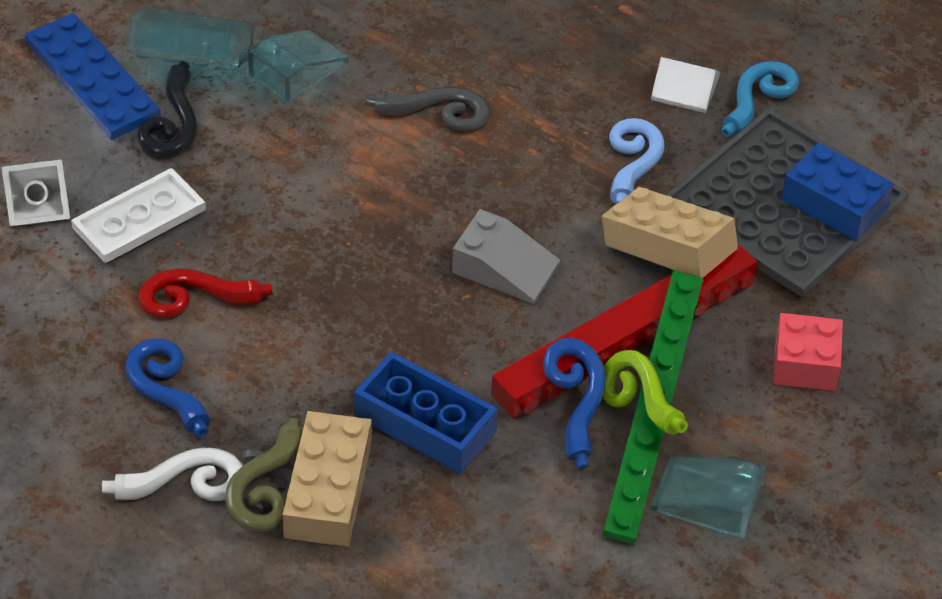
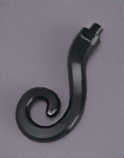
[137,61,197,158]

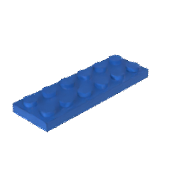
[25,13,161,140]

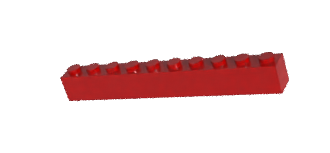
[491,243,758,419]

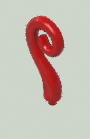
[138,269,273,319]

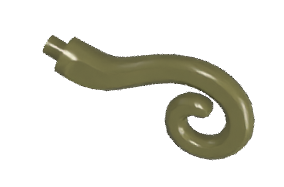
[226,418,303,532]

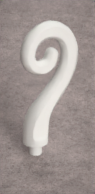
[102,448,243,501]

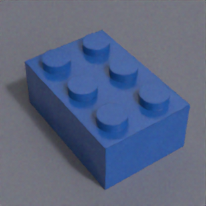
[781,142,894,241]

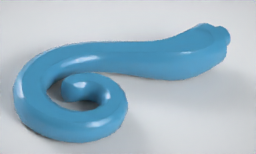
[721,61,799,137]

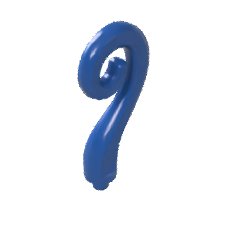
[125,338,210,437]
[543,338,605,470]

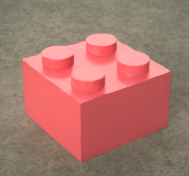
[773,313,843,391]

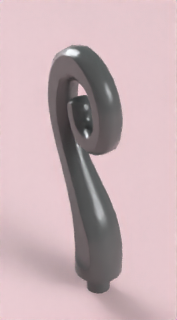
[365,87,490,132]

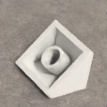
[651,57,720,113]
[2,159,70,226]

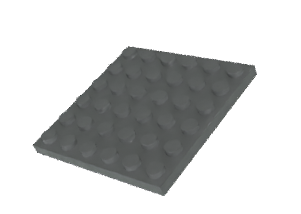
[666,108,909,297]

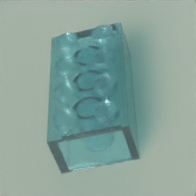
[128,7,254,71]

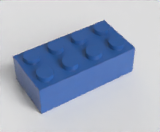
[354,352,498,474]

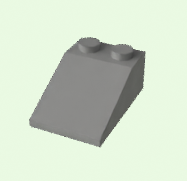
[452,209,560,304]

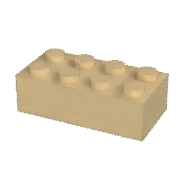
[601,187,738,278]
[283,411,372,547]

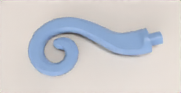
[609,118,665,204]

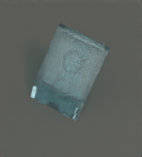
[247,30,349,102]
[650,457,767,539]

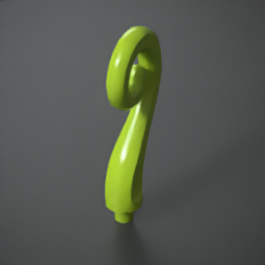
[603,350,688,435]

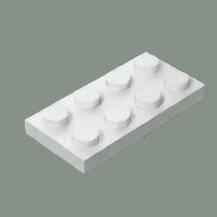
[71,168,206,264]

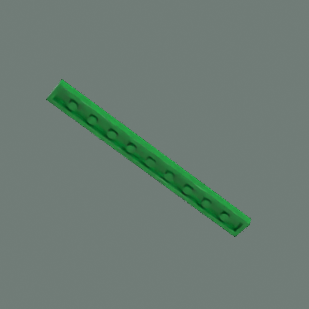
[602,270,703,545]

